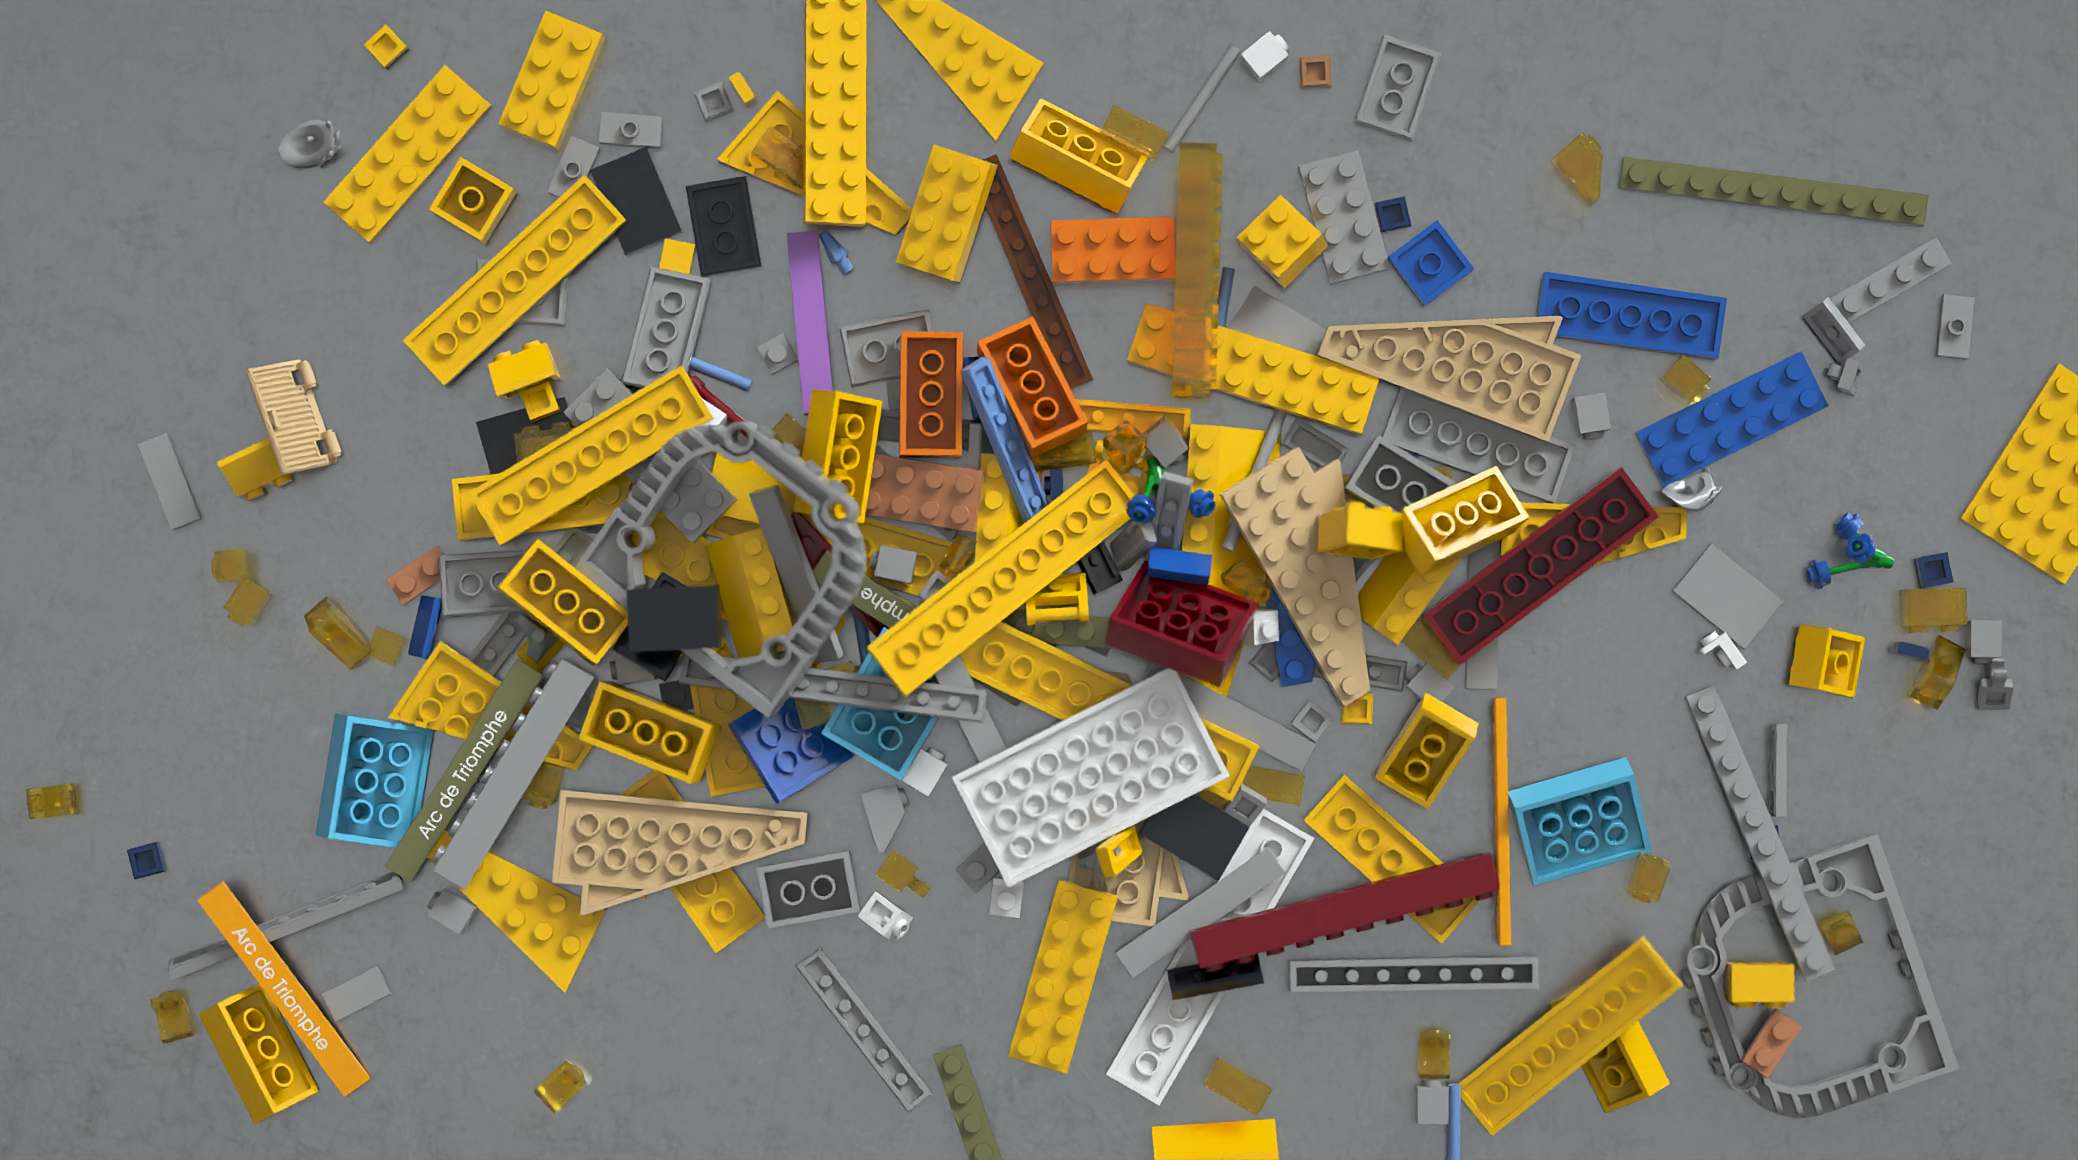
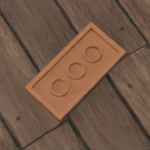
[865,453,985,532]

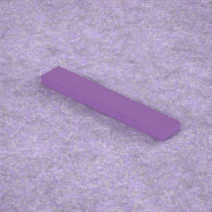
[787,230,833,416]

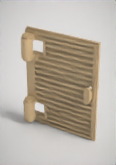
[245,359,341,475]

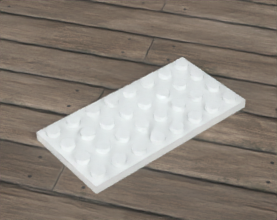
[952,668,1230,887]

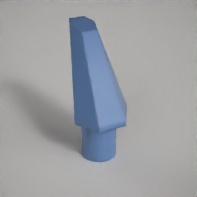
[819,230,853,274]

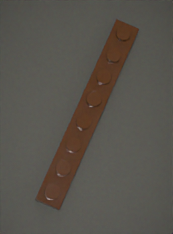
[983,154,1093,389]

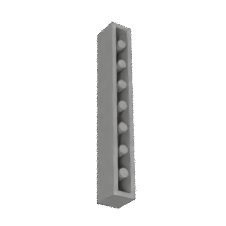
[432,657,594,890]
[1288,956,1539,992]

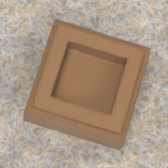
[1299,56,1332,89]

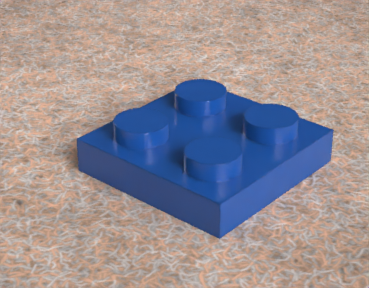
[1388,220,1474,307]

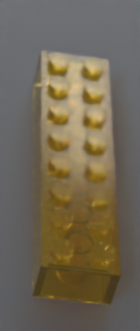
[1172,142,1223,398]

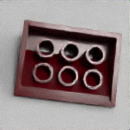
[1105,560,1259,688]

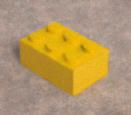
[1375,692,1479,809]

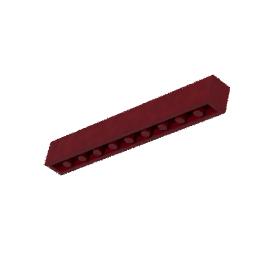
[1189,852,1500,972]

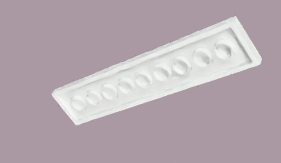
[1106,809,1315,1105]

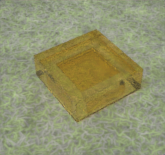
[365,626,406,667]

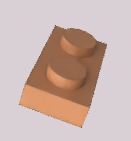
[386,545,444,605]
[1741,1009,1802,1078]

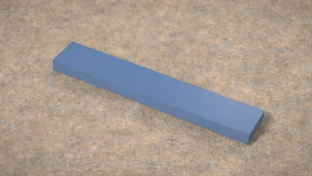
[960,356,1050,523]

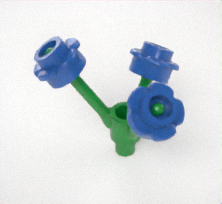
[1126,457,1216,523]
[1806,512,1894,589]

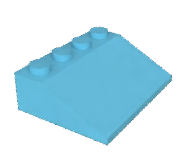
[821,627,939,781]
[315,713,434,848]
[1508,757,1652,886]

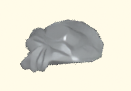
[278,120,341,167]
[1661,468,1722,510]

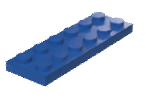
[1537,272,1727,360]
[1635,351,1829,488]

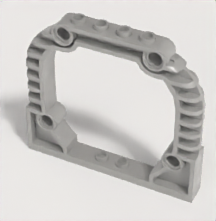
[575,421,866,717]
[1682,834,1959,1118]

